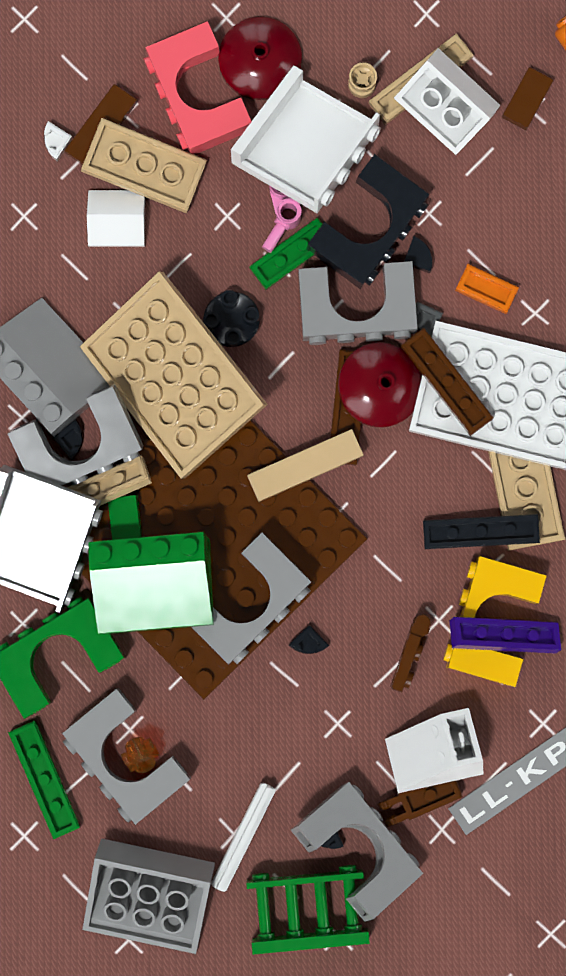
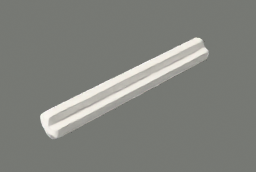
[211,783,275,892]

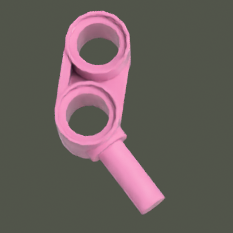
[262,186,301,253]

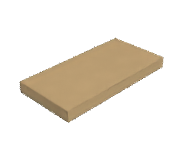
[81,118,207,213]
[488,451,565,551]

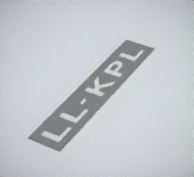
[448,728,566,835]

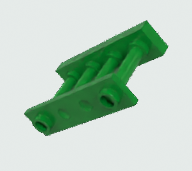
[246,865,370,955]

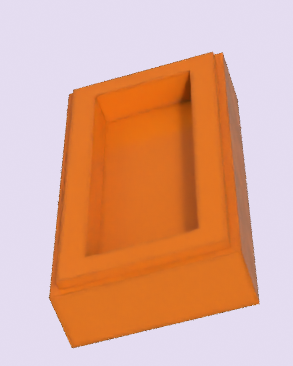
[455,264,519,314]

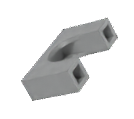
[298,261,417,345]
[7,384,144,486]
[192,533,311,665]
[62,688,191,825]
[291,782,423,922]

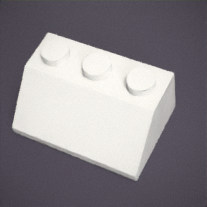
[394,48,500,155]

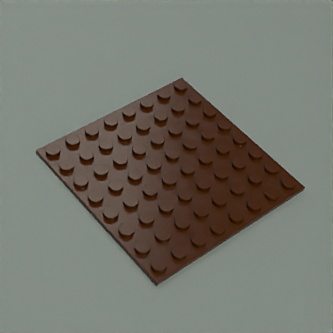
[81,420,367,700]

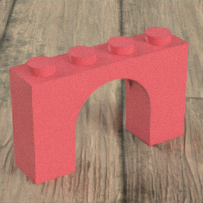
[143,21,252,155]

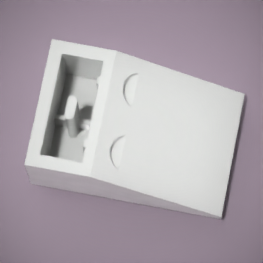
[385,708,483,793]

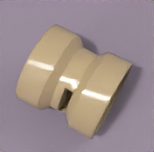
[348,63,377,98]

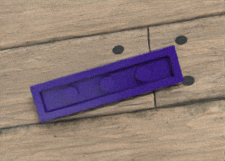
[449,617,561,653]

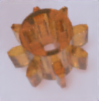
[121,737,160,773]

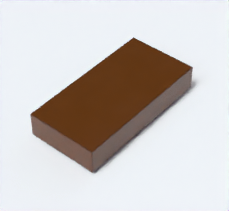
[502,67,553,130]

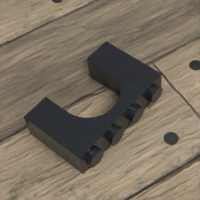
[307,154,429,289]

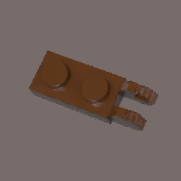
[390,614,432,692]
[377,781,462,827]

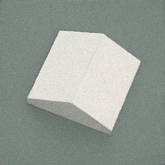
[87,190,145,247]

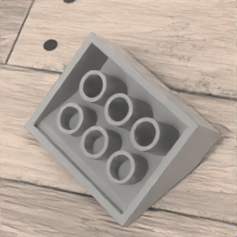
[0,298,109,436]
[82,839,215,954]

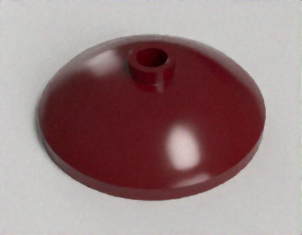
[218,17,302,100]
[338,342,421,428]

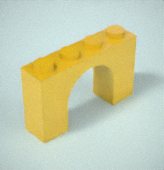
[443,556,546,687]

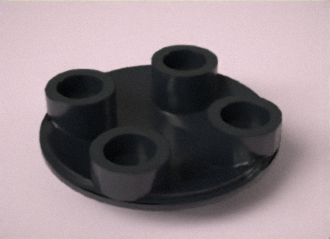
[203,290,260,347]

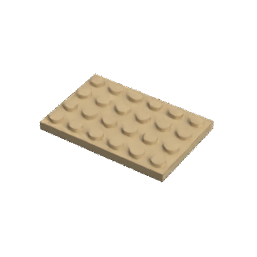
[80,272,268,479]

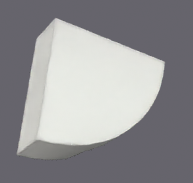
[44,121,73,162]

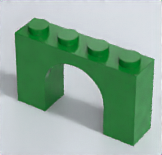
[0,597,126,719]

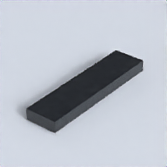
[423,514,540,550]

